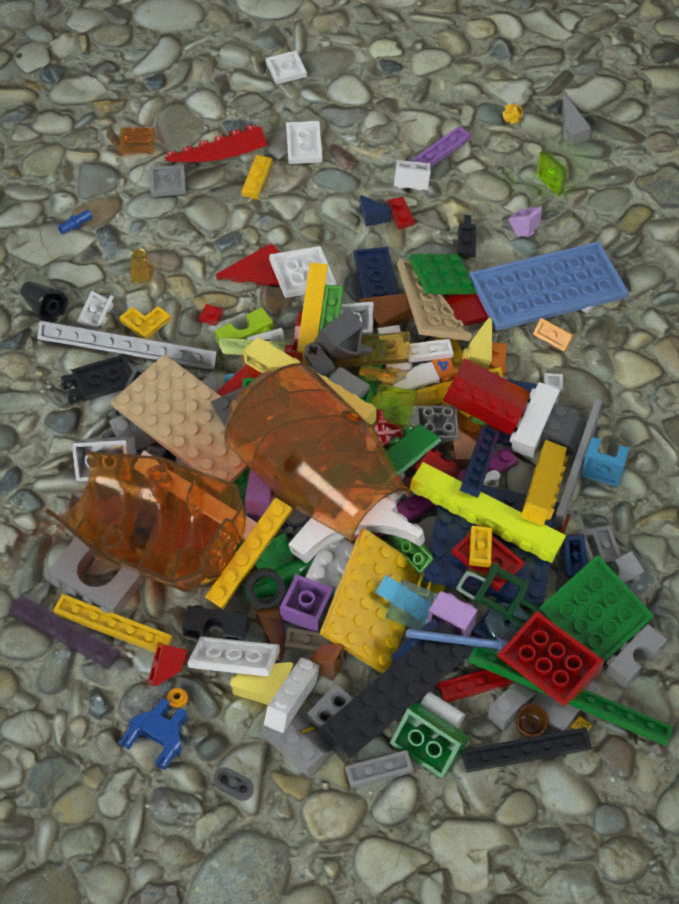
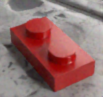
[387,196,415,230]

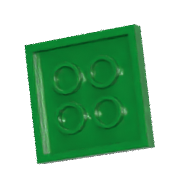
[409,253,476,294]

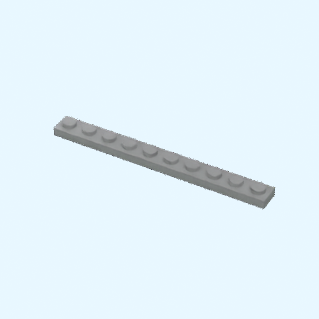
[37,321,218,370]

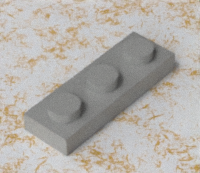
[345,750,413,789]

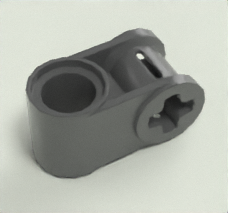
[305,342,336,376]

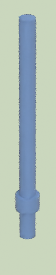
[406,629,508,651]

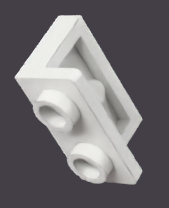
[76,291,114,330]

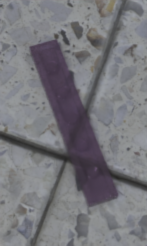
[9,595,121,670]

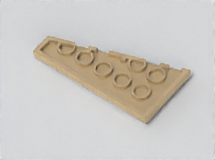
[397,259,472,341]

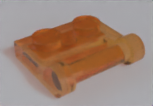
[119,128,155,155]

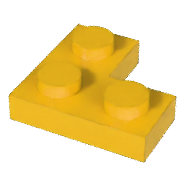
[119,306,171,339]

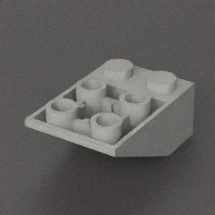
[399,406,459,445]

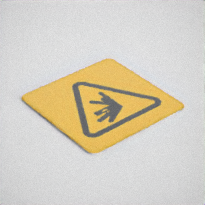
[571,716,592,731]

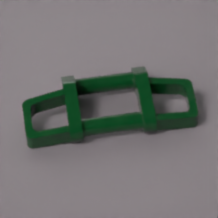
[456,562,538,626]

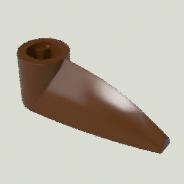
[255,605,285,663]

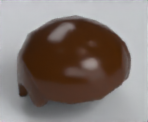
[515,703,549,738]

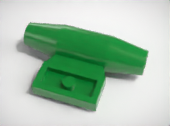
[243,533,315,602]

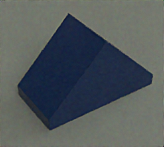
[359,195,391,226]
[561,534,587,576]

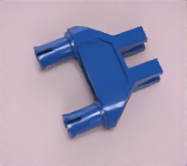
[119,698,188,770]

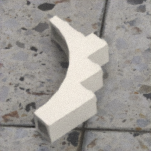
[288,494,425,563]

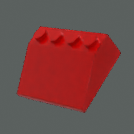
[442,358,531,436]
[497,611,604,707]

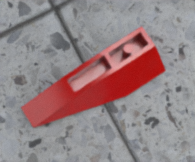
[163,124,267,162]

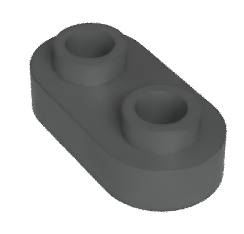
[213,767,254,801]

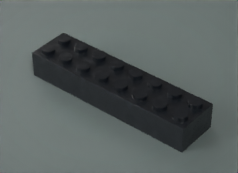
[316,621,471,764]

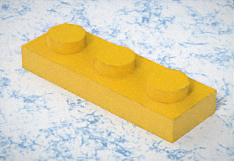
[241,155,272,199]

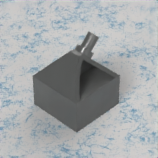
[314,308,372,360]

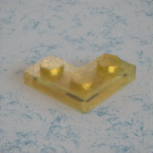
[359,365,407,386]

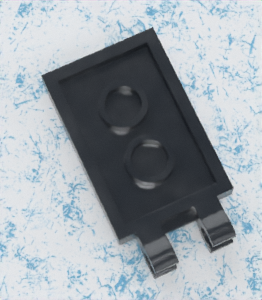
[61,354,132,404]

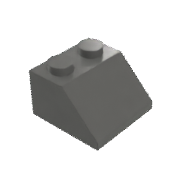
[540,403,587,457]

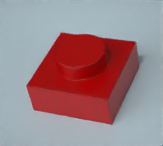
[199,304,223,326]

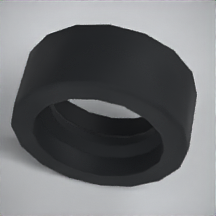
[245,568,285,609]

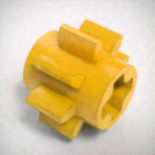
[502,103,523,124]

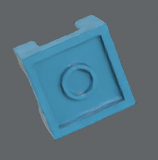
[581,437,629,487]

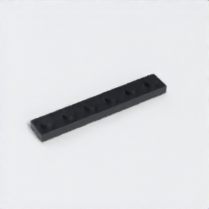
[461,727,592,773]

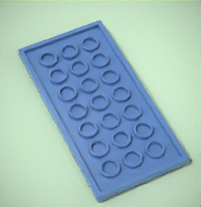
[469,241,629,331]

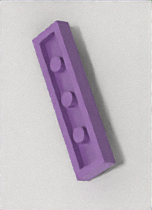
[412,126,471,168]

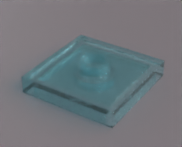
[385,579,439,630]

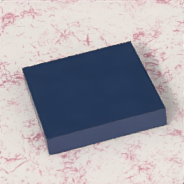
[390,619,439,662]

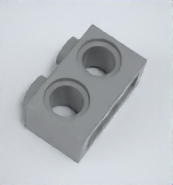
[308,684,353,729]

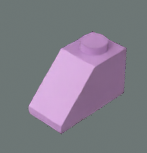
[508,206,542,237]

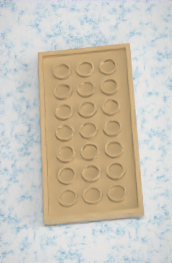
[111,354,276,493]

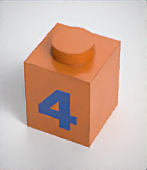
[431,358,456,383]

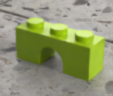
[215,307,274,356]

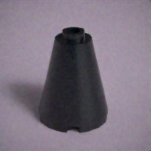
[20,281,68,322]

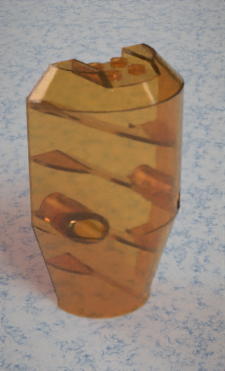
[224,363,411,542]
[45,450,246,592]

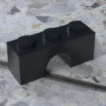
[182,605,249,641]

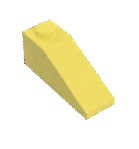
[462,318,492,369]

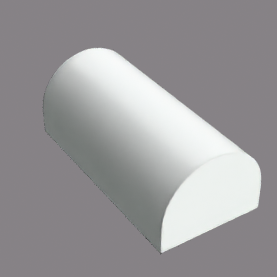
[420,692,466,728]

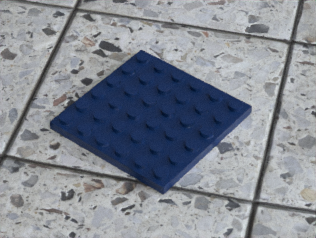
[422,479,560,607]

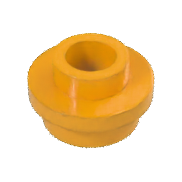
[167,688,188,709]

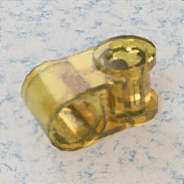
[130,249,150,283]

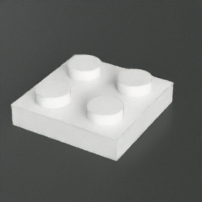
[266,51,307,85]

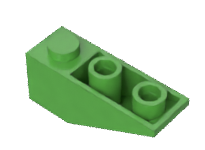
[386,534,434,574]

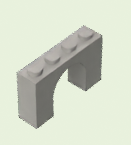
[48,536,144,615]

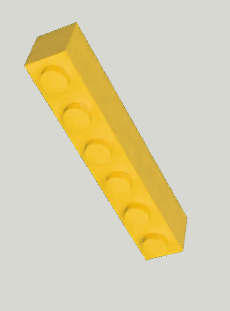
[520,440,568,526]

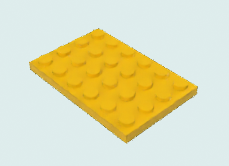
[319,528,421,674]

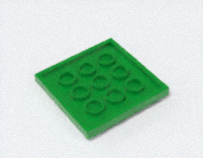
[538,555,654,662]

